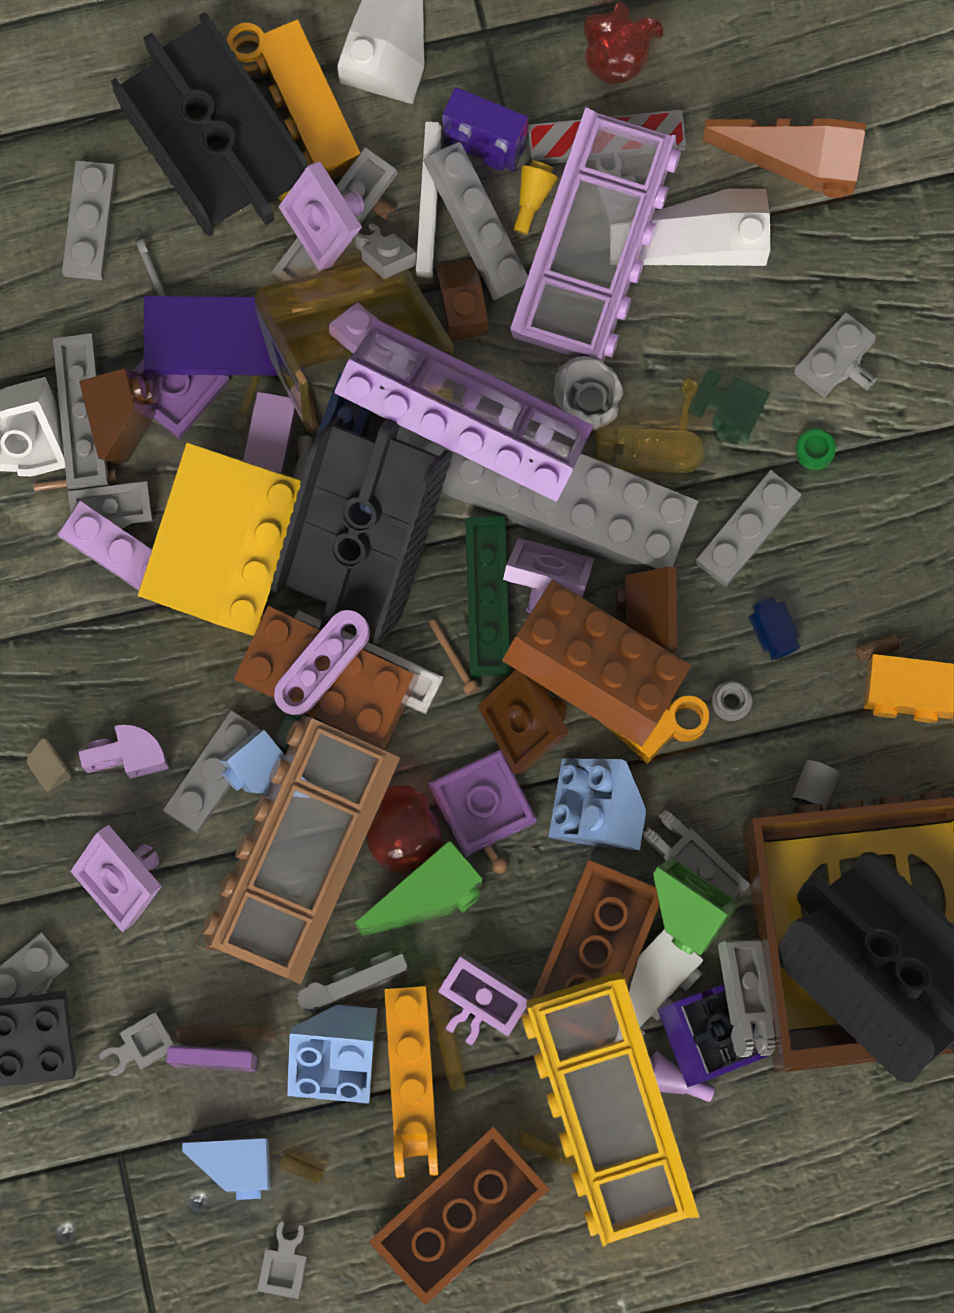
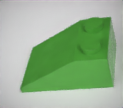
[355,841,482,937]

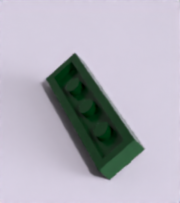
[465,516,510,677]

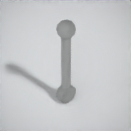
[135,238,166,296]

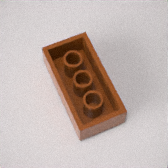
[502,580,692,747]
[234,606,419,750]
[526,860,660,1047]
[369,1127,550,1305]

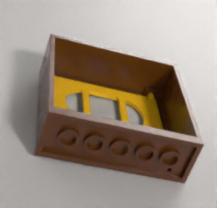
[742,791,954,1073]

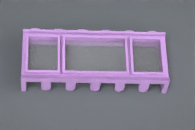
[510,107,681,363]

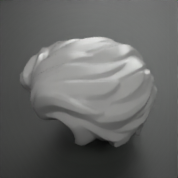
[554,356,623,430]

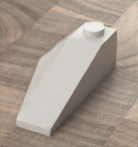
[338,0,425,104]
[610,189,770,266]
[0,377,65,476]

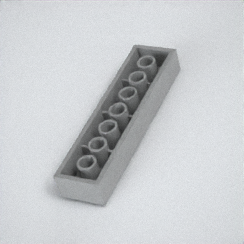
[385,401,698,573]

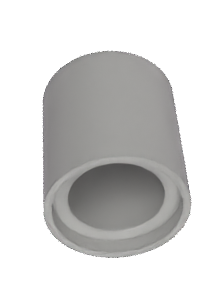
[792,760,840,811]

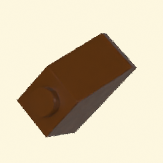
[436,259,488,341]

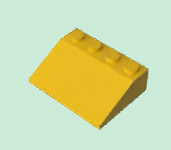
[137,442,301,636]

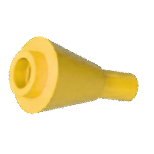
[513,161,558,235]

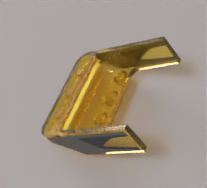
[254,262,455,422]

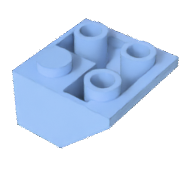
[548,758,646,850]
[287,1005,378,1104]

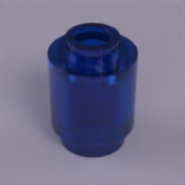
[748,597,801,660]

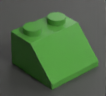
[653,857,740,955]

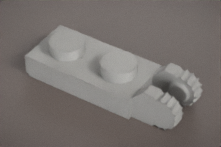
[642,810,750,900]
[718,939,776,1057]
[296,951,410,1013]

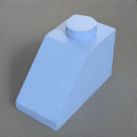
[219,729,310,798]
[182,1138,271,1200]

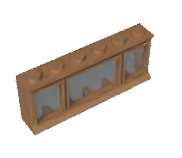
[202,715,401,985]

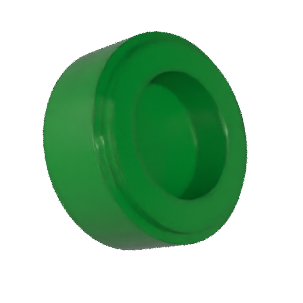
[795,428,836,470]

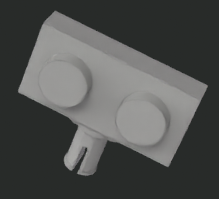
[794,313,877,398]
[68,481,153,529]
[0,932,69,998]

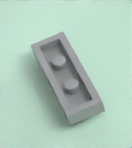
[62,161,116,280]
[695,470,802,587]
[163,710,261,834]

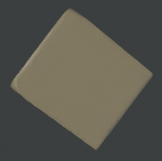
[26,738,72,792]

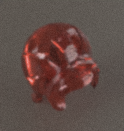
[584,2,663,85]
[367,785,442,873]

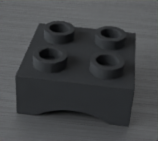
[0,990,77,1087]

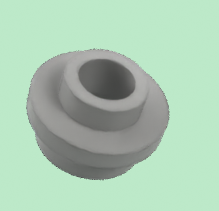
[712,681,752,721]

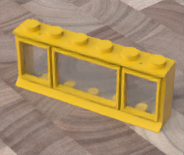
[521,971,699,1246]

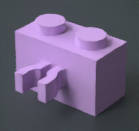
[438,953,533,1046]

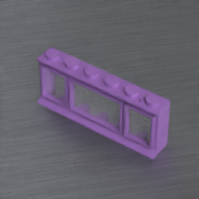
[334,319,594,502]

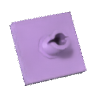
[279,161,364,271]
[503,538,595,614]
[70,825,162,932]

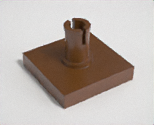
[478,670,569,775]

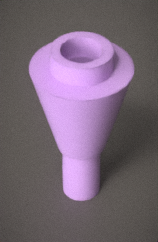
[649,1051,715,1102]

